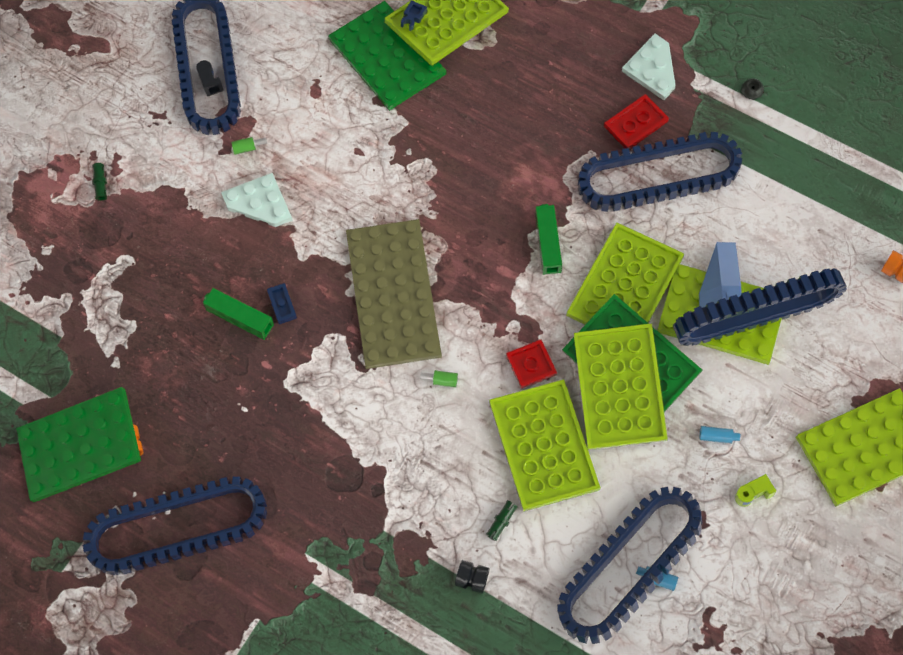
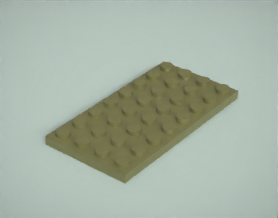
[346,219,442,369]

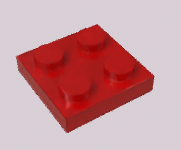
[506,339,557,389]

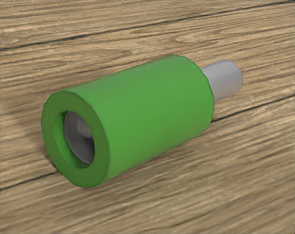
[231,137,267,155]
[420,370,458,387]

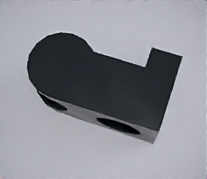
[196,60,224,97]

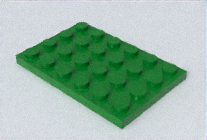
[328,0,446,111]
[562,294,703,413]
[16,387,141,502]

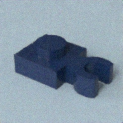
[401,0,427,31]

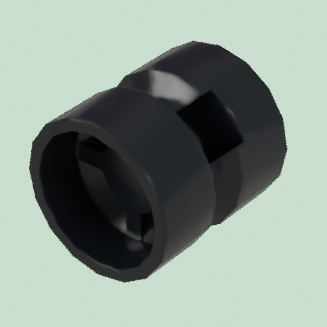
[455,560,490,594]

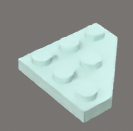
[622,34,675,100]
[221,173,293,227]

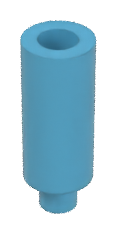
[699,426,740,444]
[636,566,679,591]

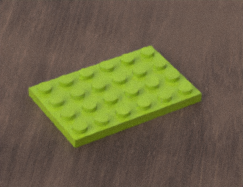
[385,0,509,66]
[566,222,684,325]
[657,264,782,365]
[574,323,668,450]
[489,379,601,512]
[796,388,903,507]

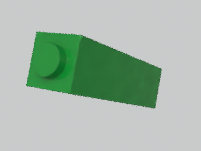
[535,204,562,275]
[203,288,274,340]

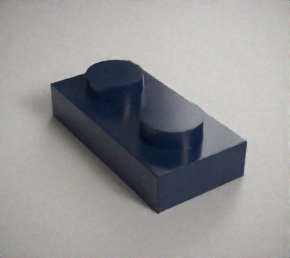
[267,283,297,325]

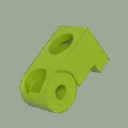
[735,474,776,507]

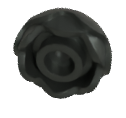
[741,78,764,100]

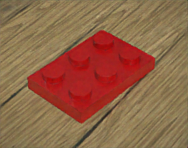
[604,94,669,149]

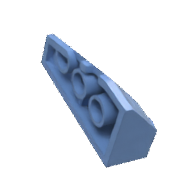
[699,242,741,308]

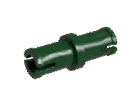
[92,163,107,201]
[485,500,518,541]

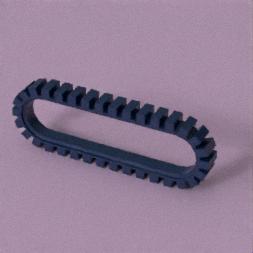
[172,0,241,135]
[578,132,742,212]
[673,268,847,346]
[83,476,267,575]
[557,487,703,644]

